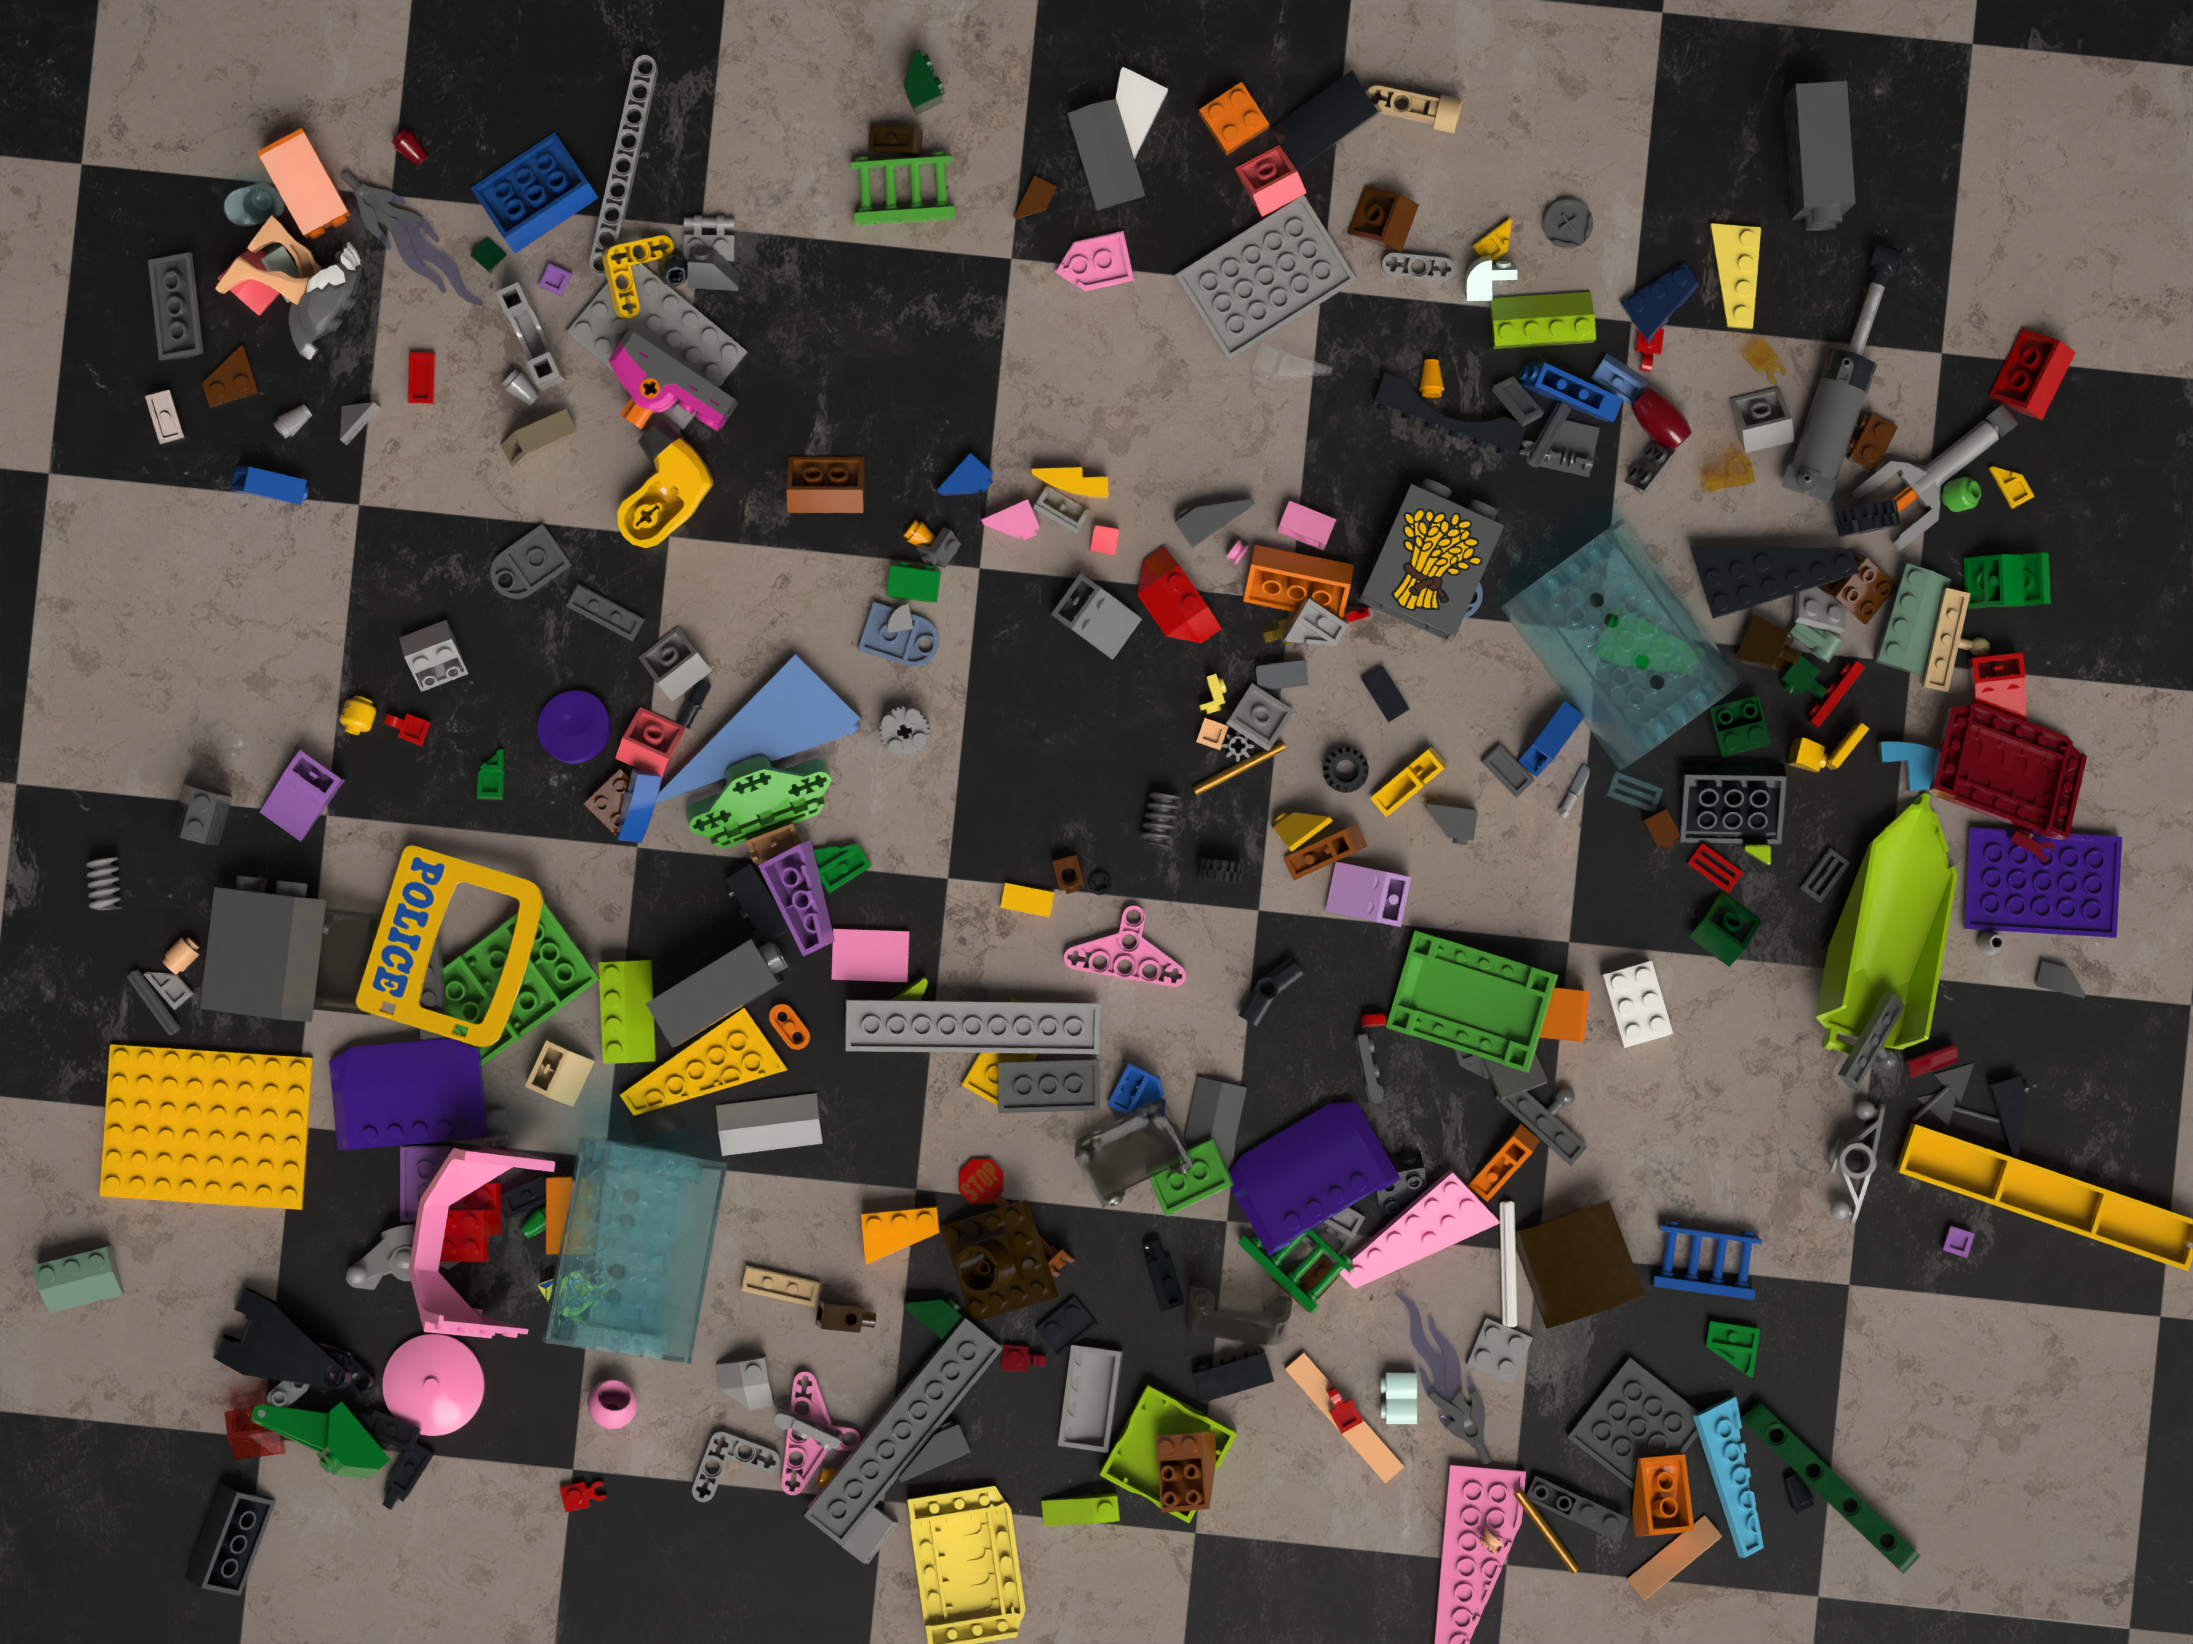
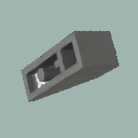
[1175,499,1255,548]
[899,1420,971,1482]

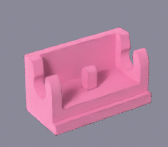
[1277,501,1336,550]

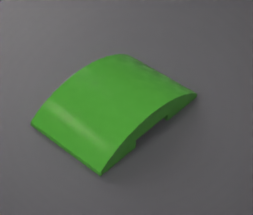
[443,900,600,1066]

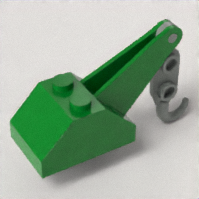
[250,1381,390,1479]

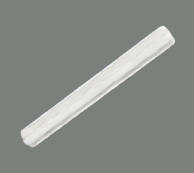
[1499,1201,1518,1327]

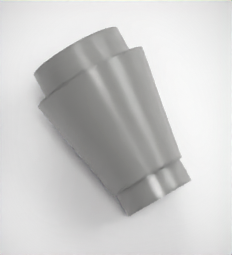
[502,369,539,406]
[273,404,312,439]
[1978,931,2005,956]

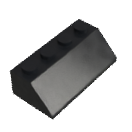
[185,1483,276,1596]

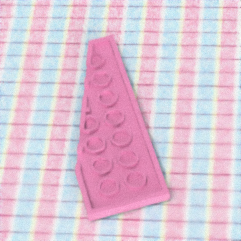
[1434,1464,1526,1644]

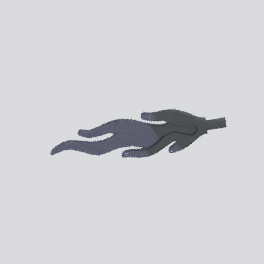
[341,171,483,306]
[1397,1293,1492,1465]

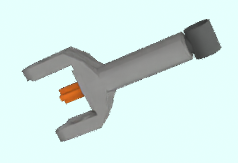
[1851,404,2019,552]

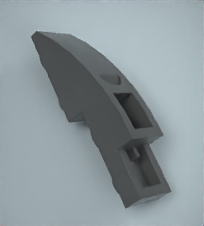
[1526,1476,1630,1542]

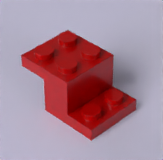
[440,1183,502,1262]

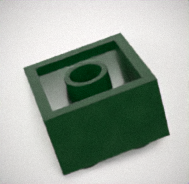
[1689,891,1762,967]

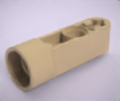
[1368,85,1462,134]

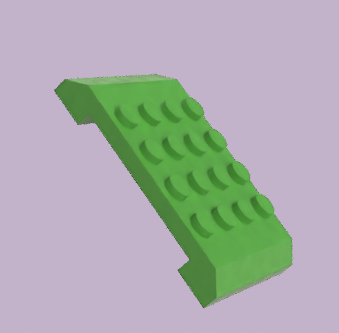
[1386,931,1558,1073]

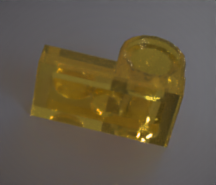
[1701,455,1756,494]

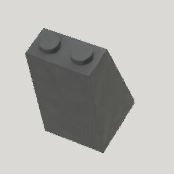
[170,783,233,845]

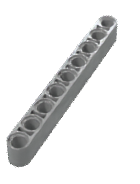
[589,55,658,278]

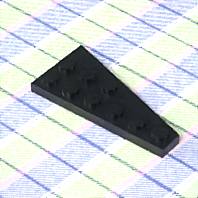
[1690,546,1859,619]

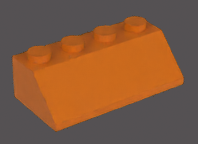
[1243,545,1354,620]

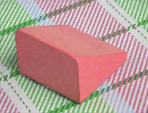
[1090,525,1119,555]

